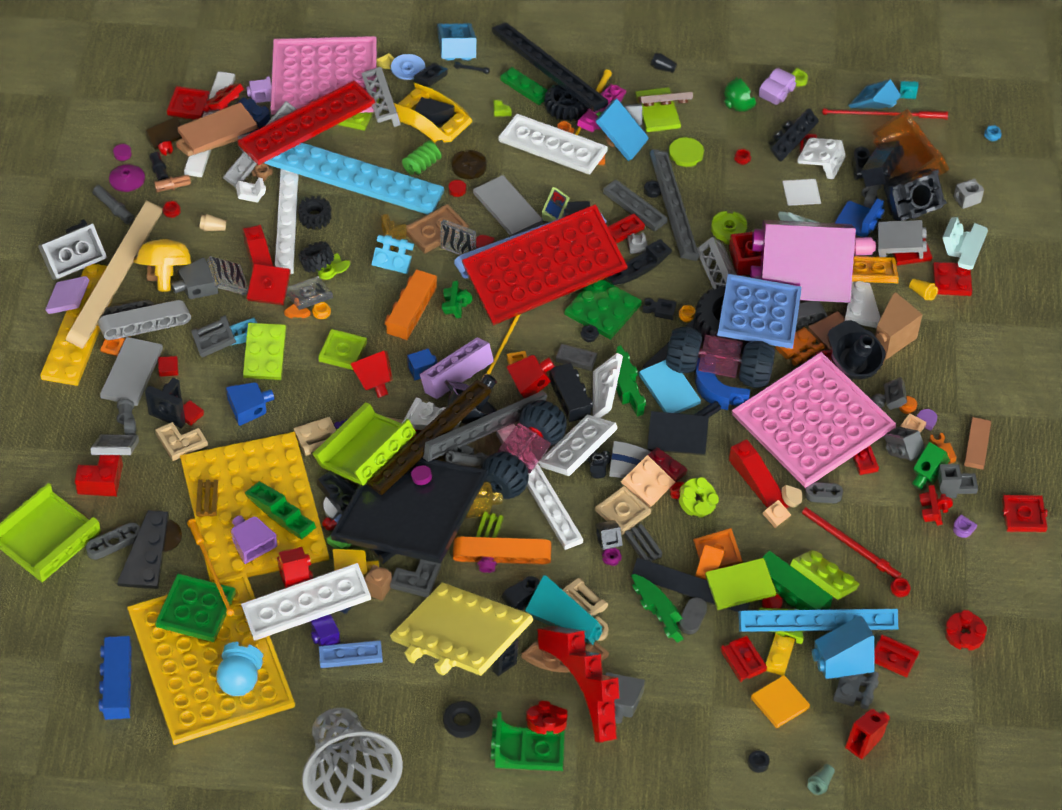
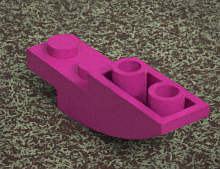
[577,84,626,132]

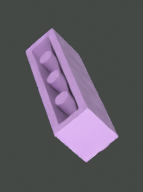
[420,337,494,399]

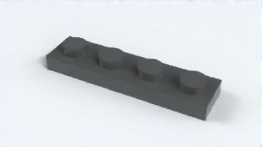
[603,180,667,232]

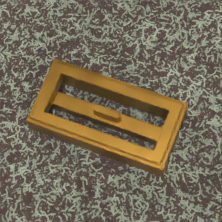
[196,480,218,516]

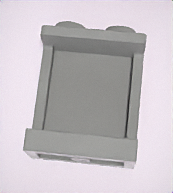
[878,220,927,259]

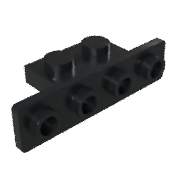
[769,108,819,162]

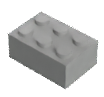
[38,224,107,280]

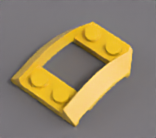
[394,83,472,143]

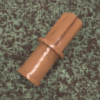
[154,175,191,193]

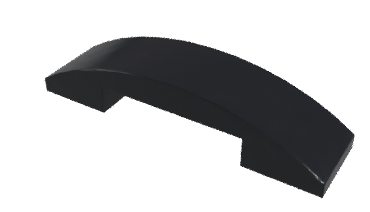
[607,239,672,285]

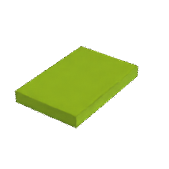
[635,87,681,132]
[705,558,776,610]

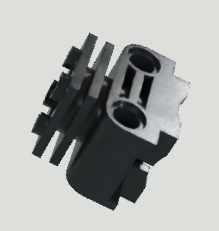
[883,168,947,221]

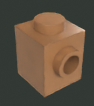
[364,565,392,601]

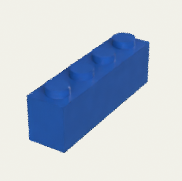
[99,636,132,720]

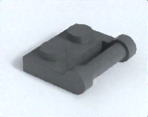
[191,315,236,358]

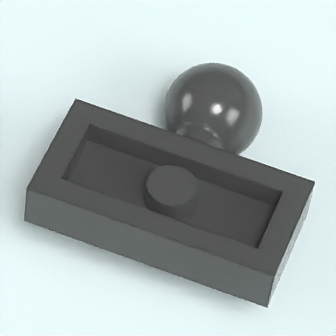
[871,377,907,410]

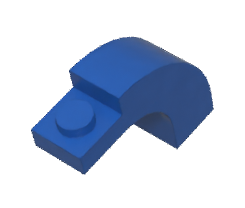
[695,358,750,410]

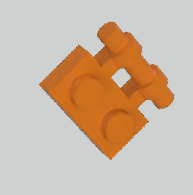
[775,327,825,366]

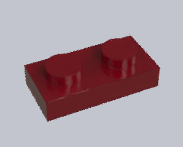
[648,447,688,483]

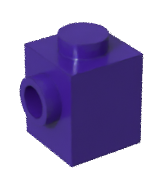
[311,614,340,646]

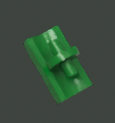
[442,281,473,319]

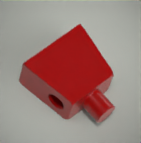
[350,351,393,398]
[507,355,555,398]
[845,709,890,760]

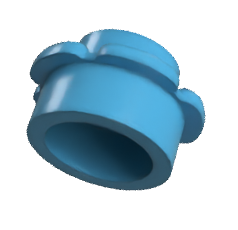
[984,125,1001,141]

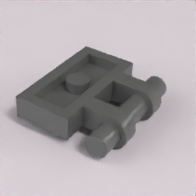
[833,671,879,709]

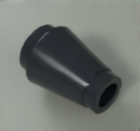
[651,53,677,73]

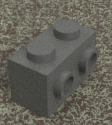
[884,427,925,461]

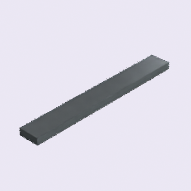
[650,149,699,261]
[423,391,547,462]

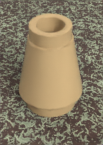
[199,213,227,231]

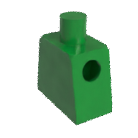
[912,442,950,490]

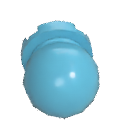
[217,642,263,696]

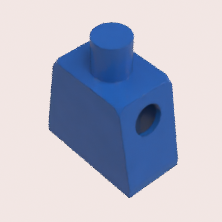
[226,382,274,426]

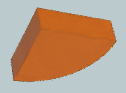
[284,301,311,319]

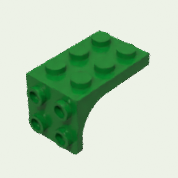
[491,711,565,771]

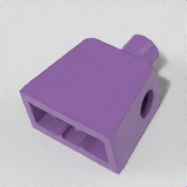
[231,515,278,564]

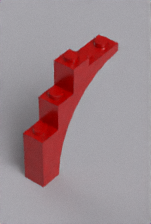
[538,626,619,743]

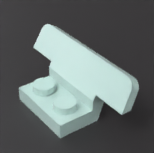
[942,217,988,270]

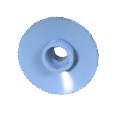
[391,54,425,80]

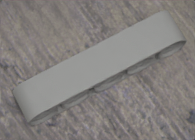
[98,300,191,340]

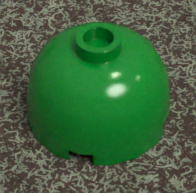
[724,77,756,112]

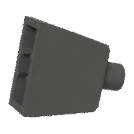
[171,257,218,299]
[605,672,645,724]

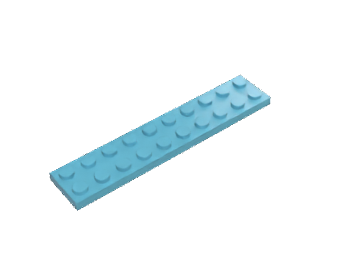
[264,143,444,215]

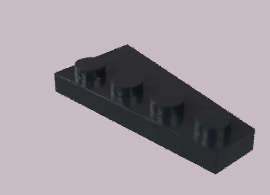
[117,510,169,589]

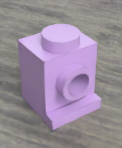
[246,76,272,103]

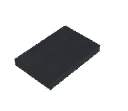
[647,411,709,456]

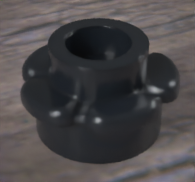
[580,325,599,342]

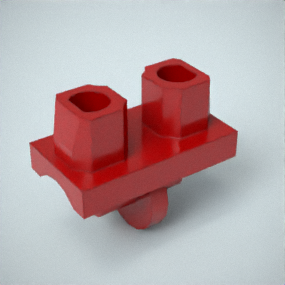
[919,485,953,526]

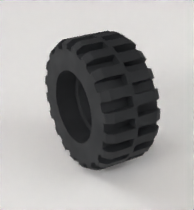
[694,285,751,356]

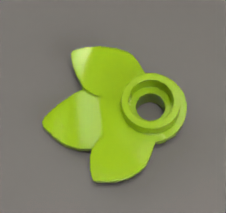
[317,253,350,280]

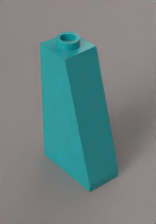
[525,575,602,645]

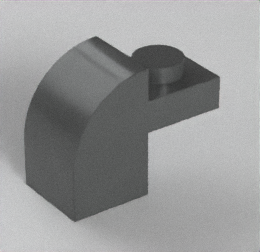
[937,464,978,498]

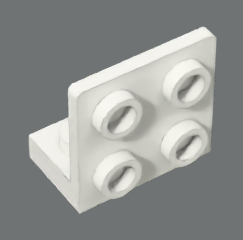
[797,138,846,179]

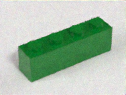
[762,550,833,610]

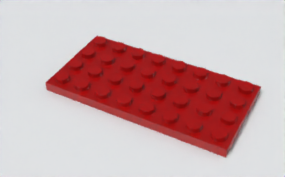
[462,204,628,326]

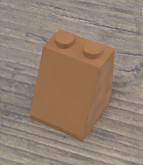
[875,292,923,360]

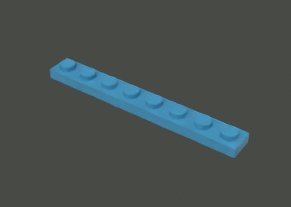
[738,609,898,632]

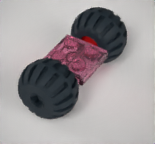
[666,327,775,388]
[481,400,567,499]

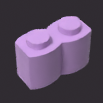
[759,68,796,105]

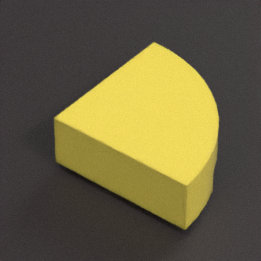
[377,53,395,69]

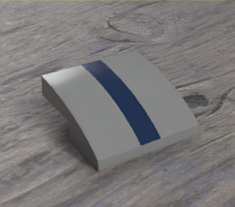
[609,441,651,478]

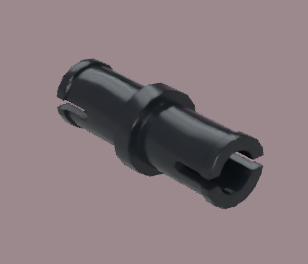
[149,152,169,181]

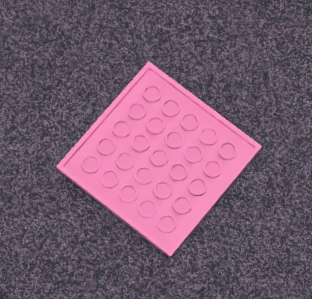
[271,36,377,115]
[732,352,896,488]

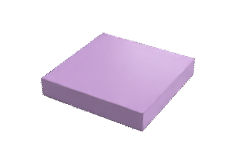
[45,276,90,314]

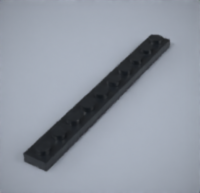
[492,22,608,112]

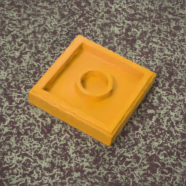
[751,675,810,729]

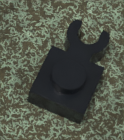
[642,298,677,320]

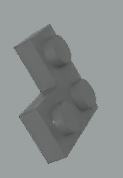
[390,559,441,597]

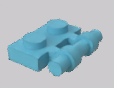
[371,235,414,274]

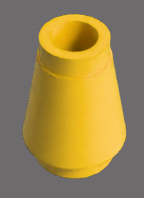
[909,278,938,300]

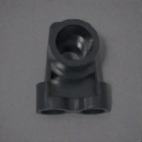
[588,451,612,478]

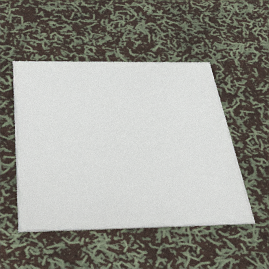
[783,179,821,206]

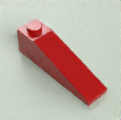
[243,225,273,268]
[729,439,789,508]

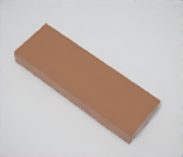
[964,417,991,470]

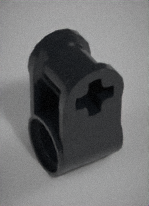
[852,146,870,180]
[501,576,540,611]

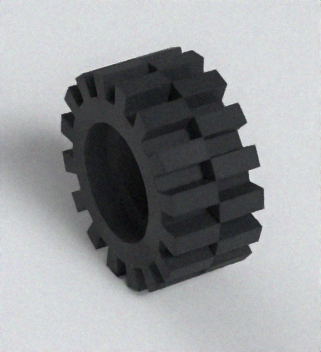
[298,196,331,230]
[298,241,334,272]

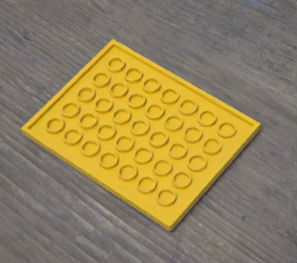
[180,432,329,582]
[127,572,295,745]

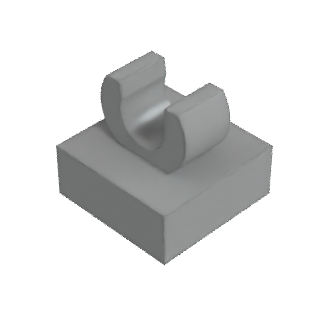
[627,233,648,254]

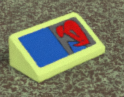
[542,187,570,222]

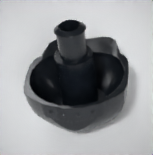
[827,320,886,380]
[444,374,498,425]

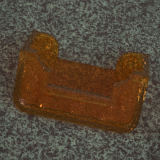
[872,109,950,176]

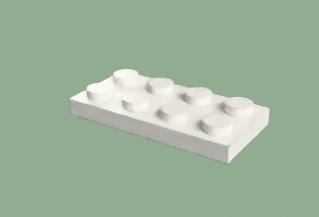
[539,414,618,476]

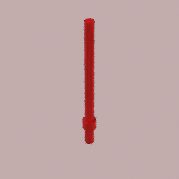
[802,507,901,579]

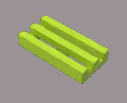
[476,511,503,538]

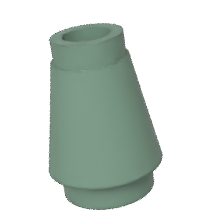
[807,764,835,795]

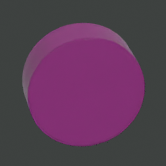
[113,144,132,161]
[411,466,432,485]

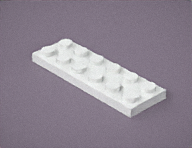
[499,114,608,175]
[241,563,371,641]

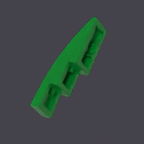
[245,481,316,540]

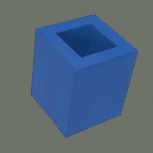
[407,349,438,381]

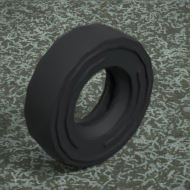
[443,701,481,738]

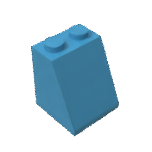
[812,616,874,679]

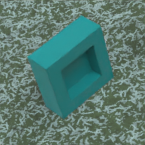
[899,81,918,99]

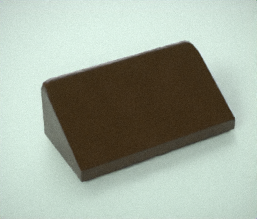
[146,117,182,149]

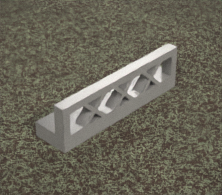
[361,67,401,127]
[697,237,737,289]

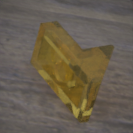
[381,214,407,252]

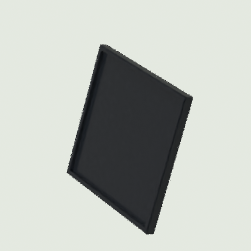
[330,452,488,564]

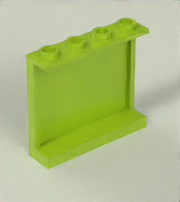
[312,402,417,486]
[0,483,101,582]

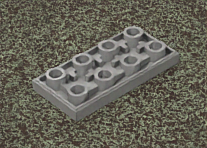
[473,175,543,236]
[100,337,163,406]

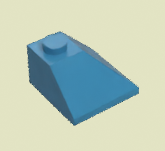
[849,79,901,109]

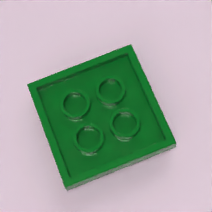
[564,279,642,340]
[155,574,236,642]

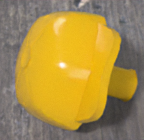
[133,239,191,292]

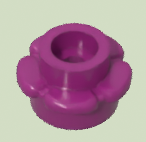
[602,547,622,566]
[477,557,497,573]

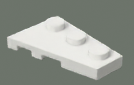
[844,281,881,328]
[593,353,623,418]
[402,397,462,432]

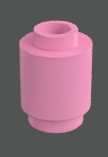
[854,237,876,256]

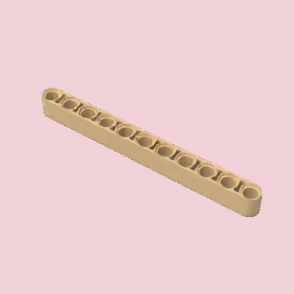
[66,200,163,349]

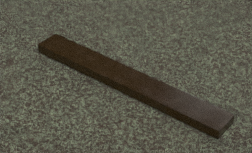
[367,379,492,495]

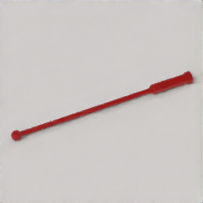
[822,108,948,120]

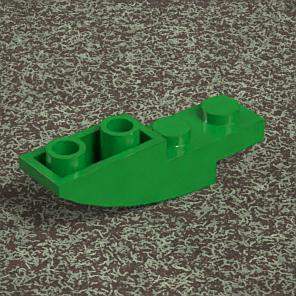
[616,345,646,417]
[631,574,684,643]

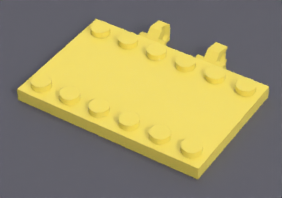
[390,582,533,676]

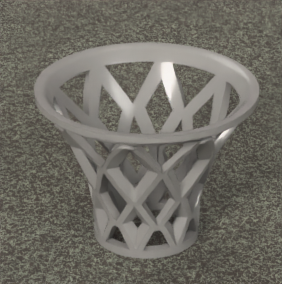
[302,708,403,810]

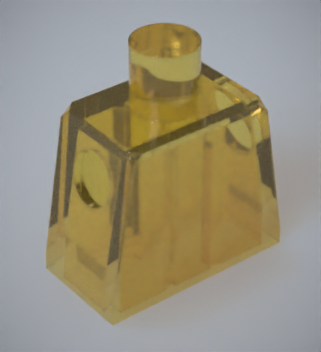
[465,482,503,519]

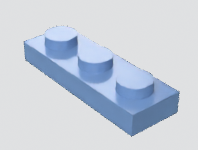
[319,641,383,668]

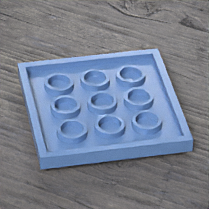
[717,274,802,349]

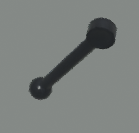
[454,62,490,74]

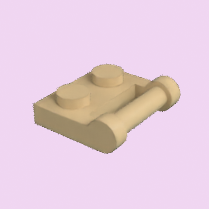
[293,416,336,456]
[562,578,608,617]

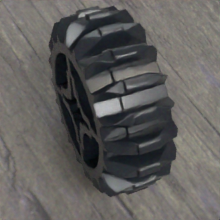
[544,84,589,122]

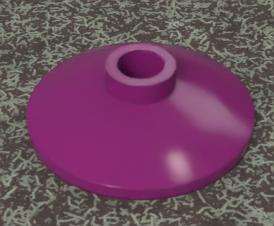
[109,164,145,192]

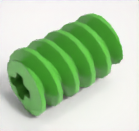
[402,140,442,175]

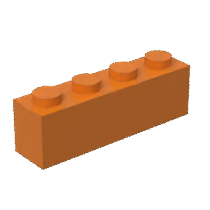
[385,269,437,340]

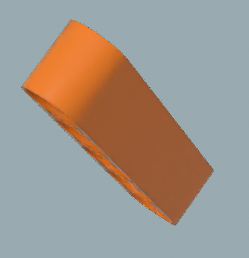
[453,537,552,564]

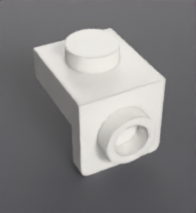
[236,178,266,202]

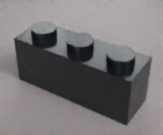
[549,362,593,422]

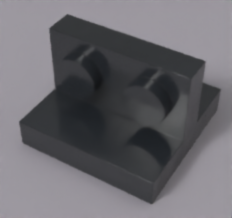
[145,378,186,429]

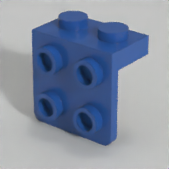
[835,198,885,237]

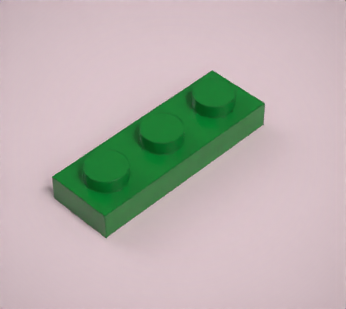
[500,67,547,105]

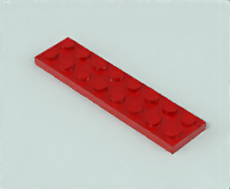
[238,80,375,165]

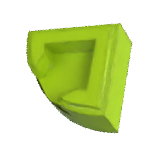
[494,100,512,117]

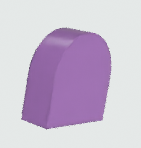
[916,409,937,431]
[953,515,977,538]

